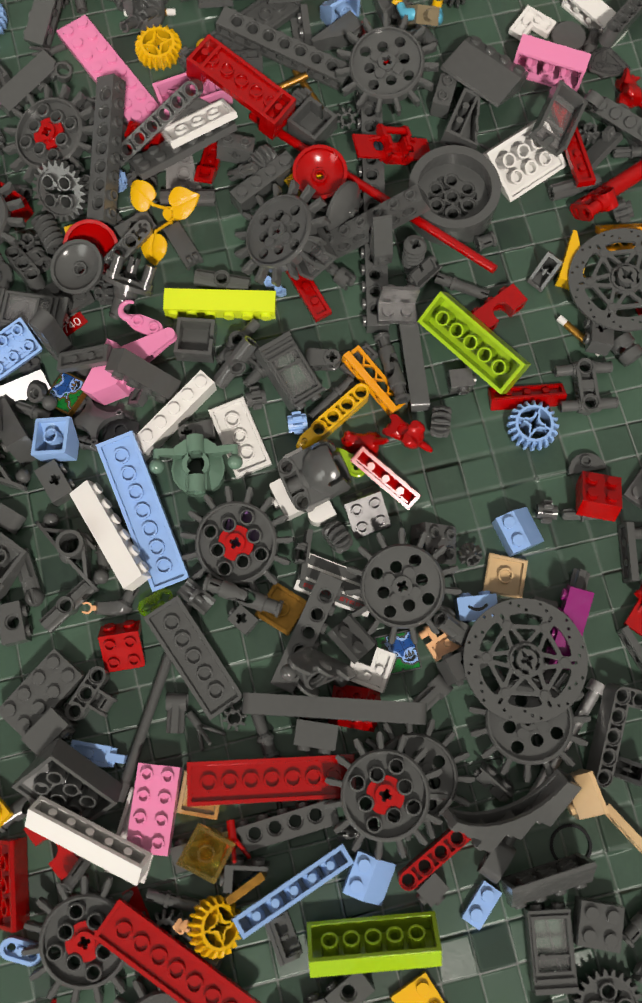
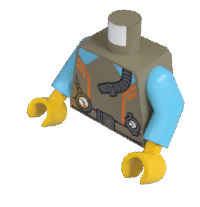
[392,0,443,30]

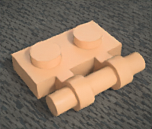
[418,617,469,662]

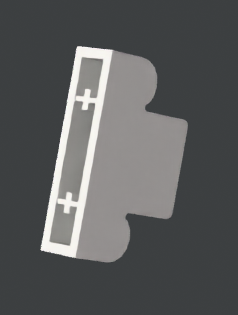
[269,447,337,526]

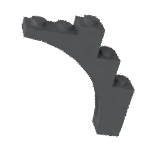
[443,768,582,853]

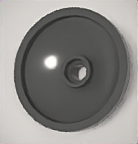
[325,181,361,232]
[50,239,104,295]

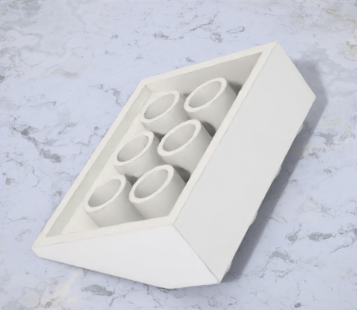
[482,119,567,202]

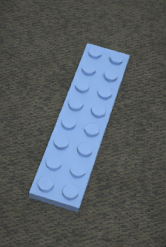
[96,431,190,592]

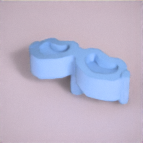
[264,276,287,297]

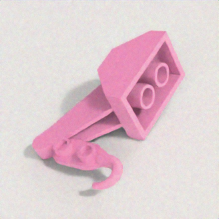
[81,299,177,406]

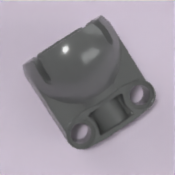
[278,439,353,513]

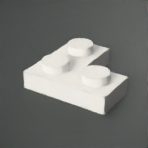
[508,5,557,41]
[350,647,397,693]

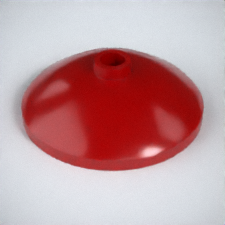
[292,144,348,200]
[63,219,120,274]

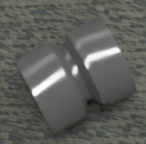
[611,332,642,367]

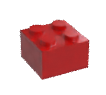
[576,471,622,522]

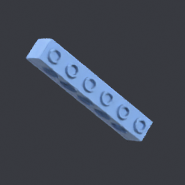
[232,844,354,940]

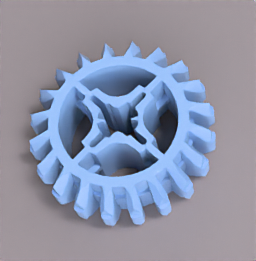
[506,400,559,451]

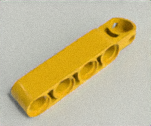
[296,383,370,450]

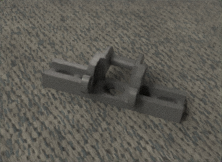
[292,529,313,581]

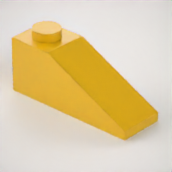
[555,230,586,290]

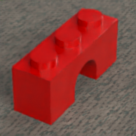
[471,283,528,331]
[23,827,80,881]

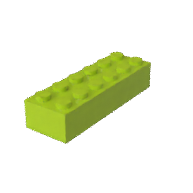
[417,291,531,395]
[307,911,442,978]

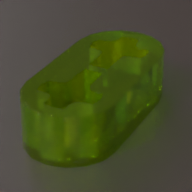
[138,589,174,616]

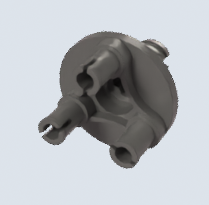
[119,0,169,33]
[101,253,157,322]

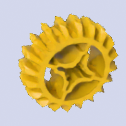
[135,24,182,71]
[187,895,242,959]

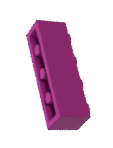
[544,584,595,670]

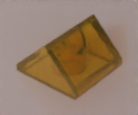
[176,823,236,885]

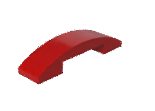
[194,141,221,184]

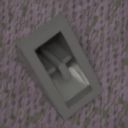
[527,251,564,292]
[614,756,642,787]

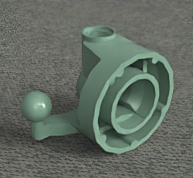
[149,433,243,498]

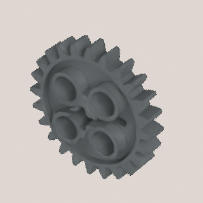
[32,159,89,222]
[572,967,642,1003]

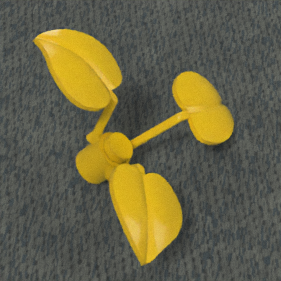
[130,180,200,266]

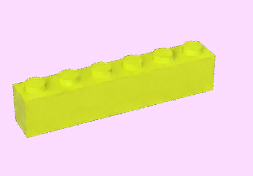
[163,288,277,321]

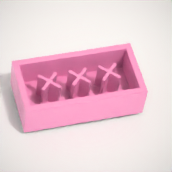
[513,34,591,92]
[152,72,233,118]
[126,763,183,856]

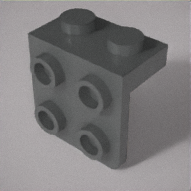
[410,522,456,565]
[220,855,270,893]

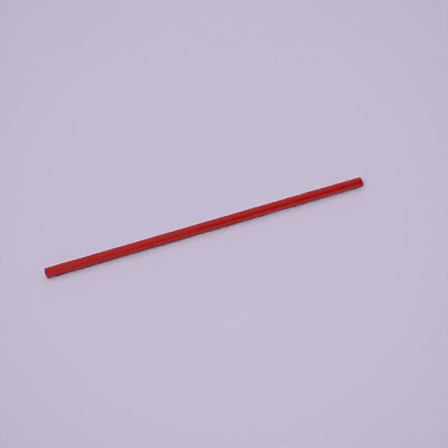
[249,112,498,274]

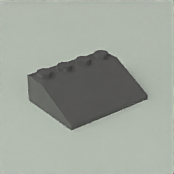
[440,36,529,108]
[11,737,123,822]
[500,853,597,909]

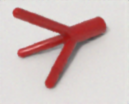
[219,819,251,870]

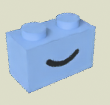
[454,591,498,623]

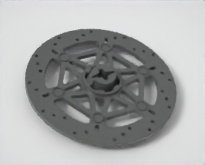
[568,228,642,332]
[463,598,588,723]

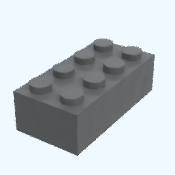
[0,649,86,737]

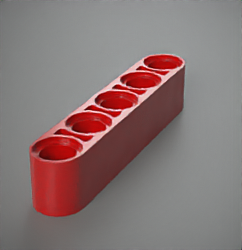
[397,828,471,891]

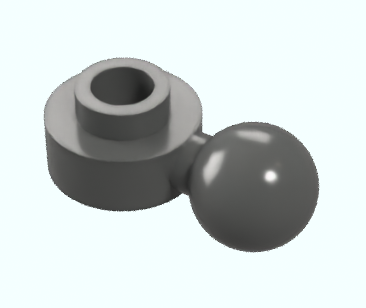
[26,383,58,410]

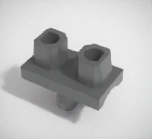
[176,578,217,616]

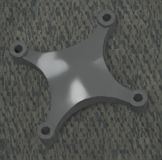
[73,395,125,449]

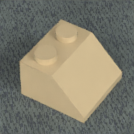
[567,769,609,820]

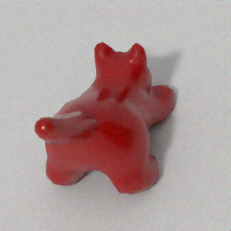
[615,68,642,109]
[382,414,433,453]
[341,431,389,457]

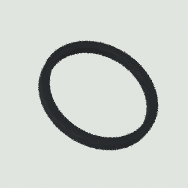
[550,824,592,860]

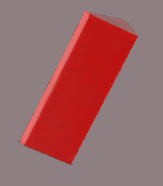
[0,837,30,933]

